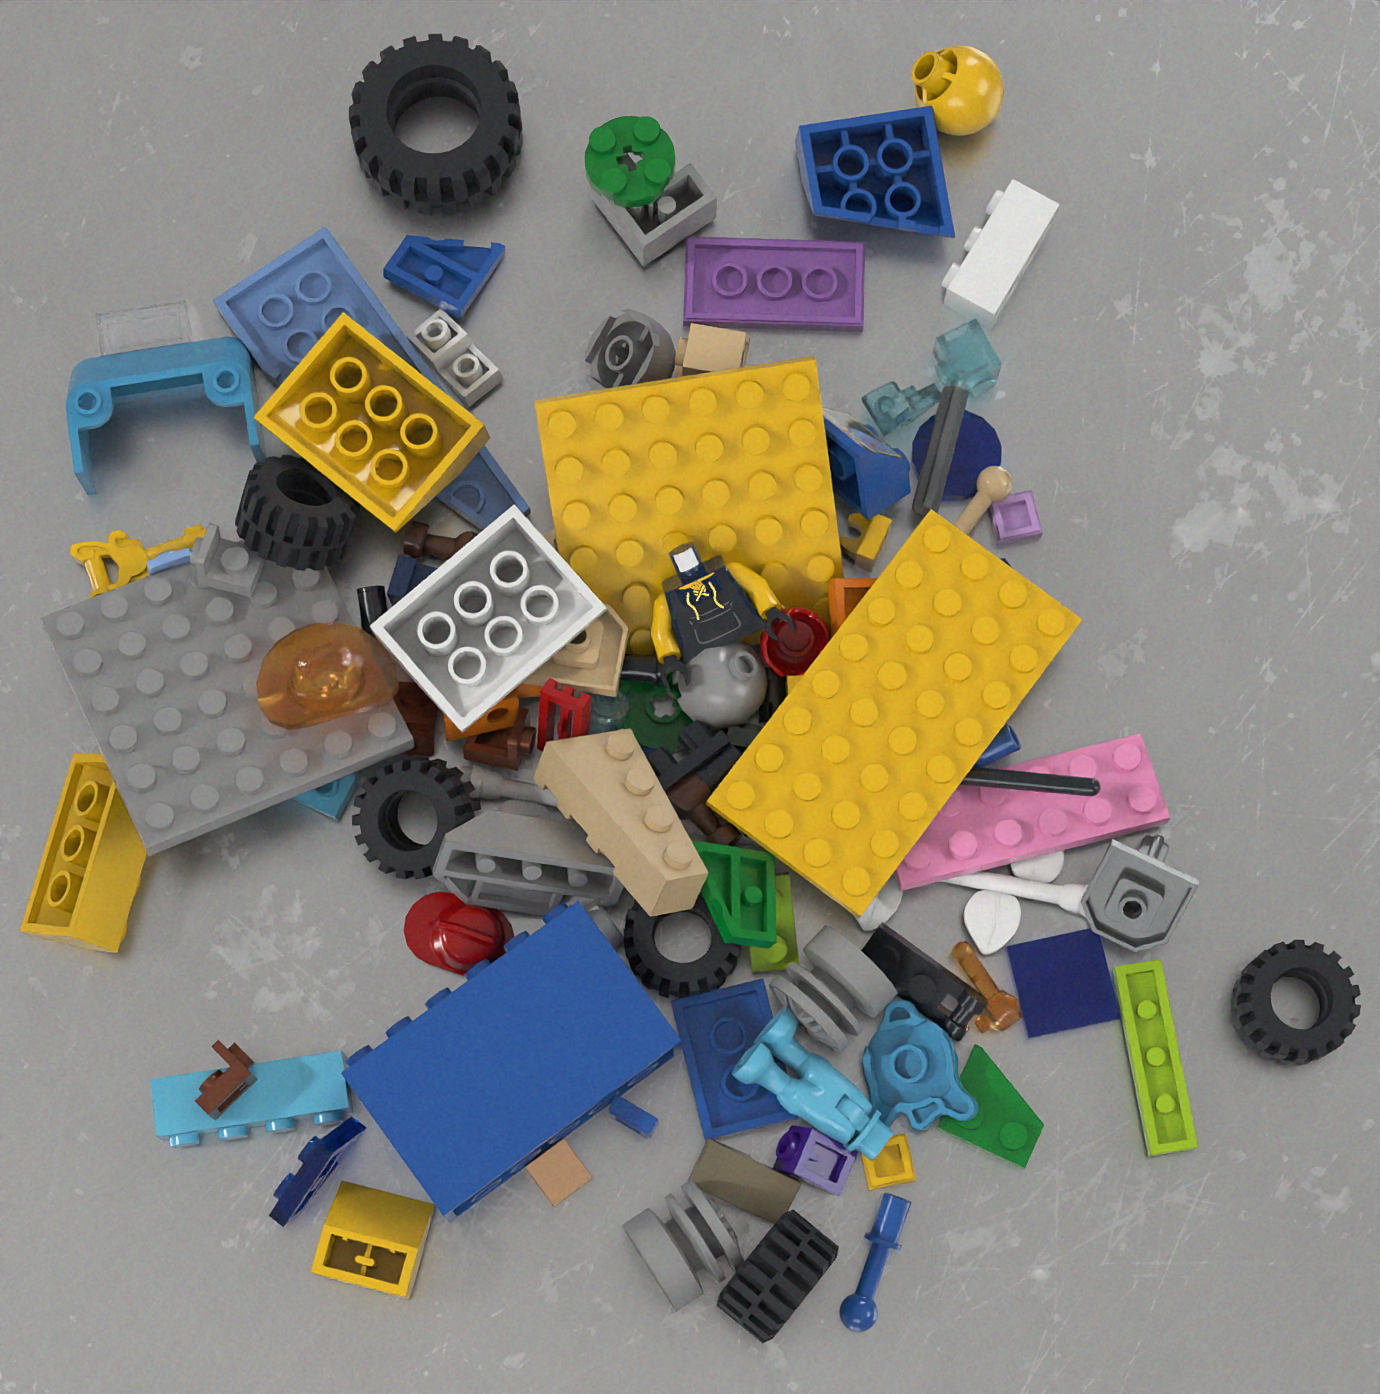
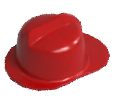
[403,891,515,976]

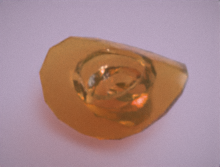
[256,622,399,730]

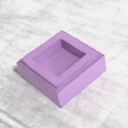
[987,490,1043,546]

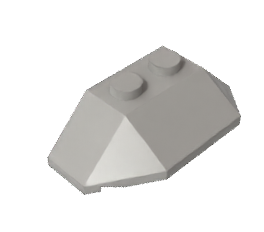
[432,810,624,916]

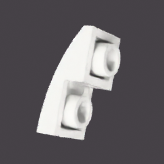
[407,309,504,407]

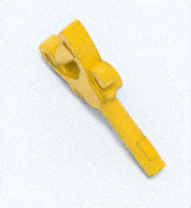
[69,524,207,599]

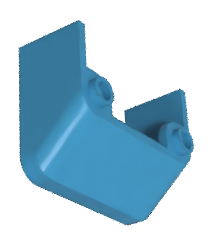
[66,337,267,495]

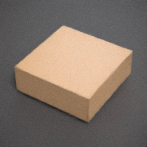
[525,1139,593,1207]

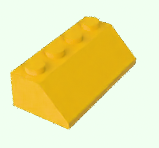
[20,753,147,953]

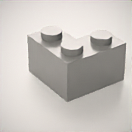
[591,153,717,267]

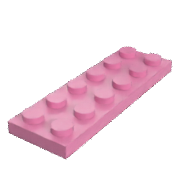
[894,733,1171,891]

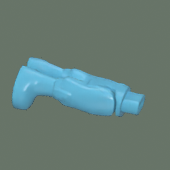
[732,1006,893,1161]

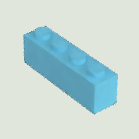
[150,1050,353,1148]

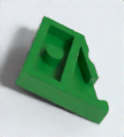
[691,840,776,949]
[936,1044,1044,1170]

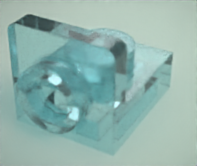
[861,381,943,436]

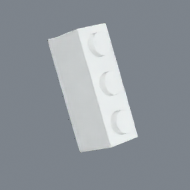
[941,179,1060,330]

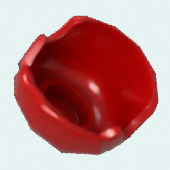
[760,606,830,677]

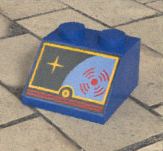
[822,407,911,520]

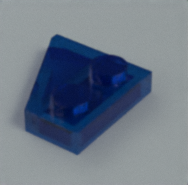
[268,1116,367,1227]

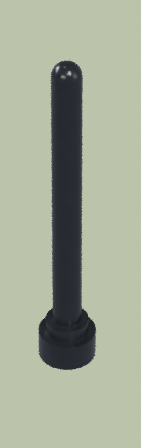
[960,767,1101,797]

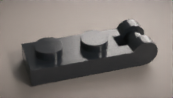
[861,922,988,1041]

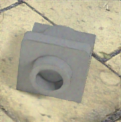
[190,523,266,598]

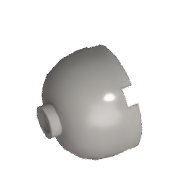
[585,309,676,390]
[672,639,768,731]

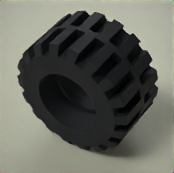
[235,455,361,571]
[352,757,481,879]
[623,891,742,999]
[1231,940,1361,1066]
[717,1209,839,1344]

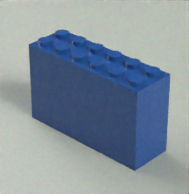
[341,901,682,1223]

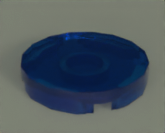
[911,410,1002,500]

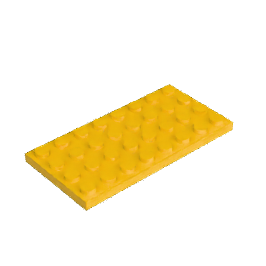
[706,509,1083,919]

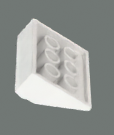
[370,504,607,733]

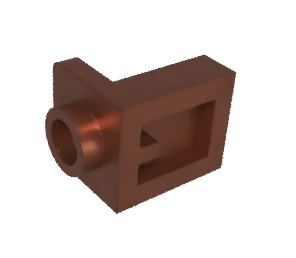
[195,1040,258,1121]

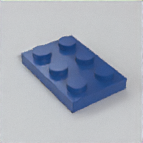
[671,978,798,1142]

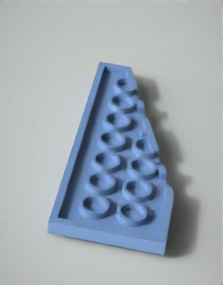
[213,226,531,531]

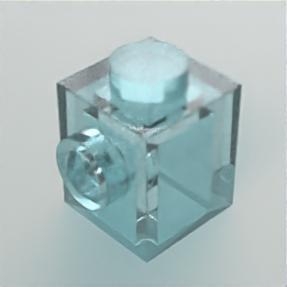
[932,318,1002,396]

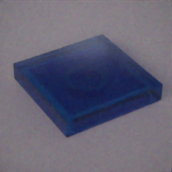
[1005,928,1121,1040]

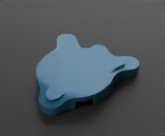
[862,999,979,1131]

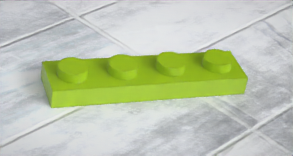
[1112,959,1198,1157]

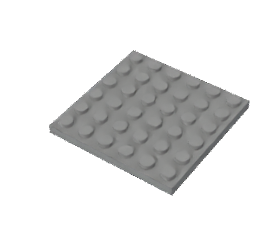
[40,540,414,857]

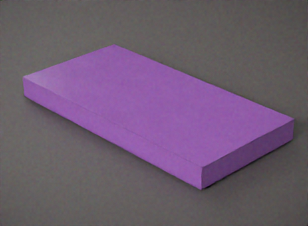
[683,236,865,332]

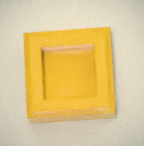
[860,1133,916,1191]

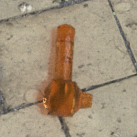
[951,941,1023,1033]

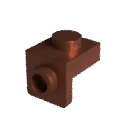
[391,681,438,756]
[463,707,537,771]

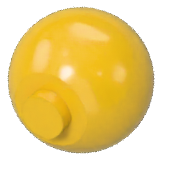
[911,45,1004,136]

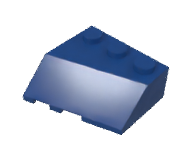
[795,106,955,238]

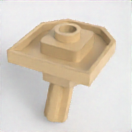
[523,603,629,716]

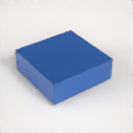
[608,1095,659,1138]

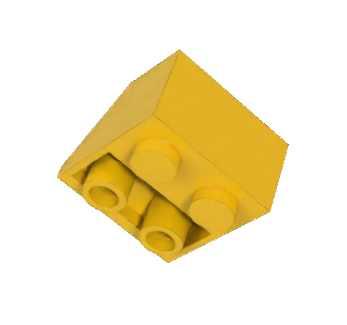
[310,1180,435,1300]

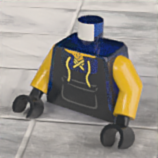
[650,542,797,691]

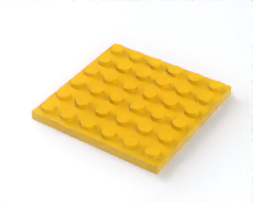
[534,356,844,655]

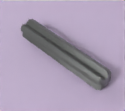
[912,386,968,516]

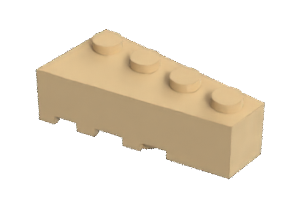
[533,728,708,917]

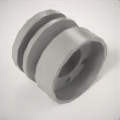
[769,925,897,1054]
[622,1179,744,1312]

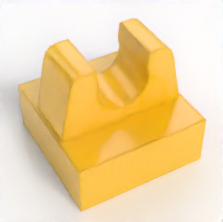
[839,513,892,572]

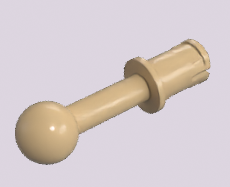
[953,466,1013,535]

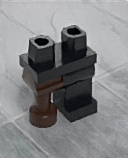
[646,720,748,847]

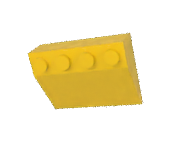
[253,312,490,533]

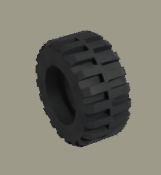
[349,34,523,215]

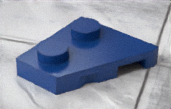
[383,235,505,319]

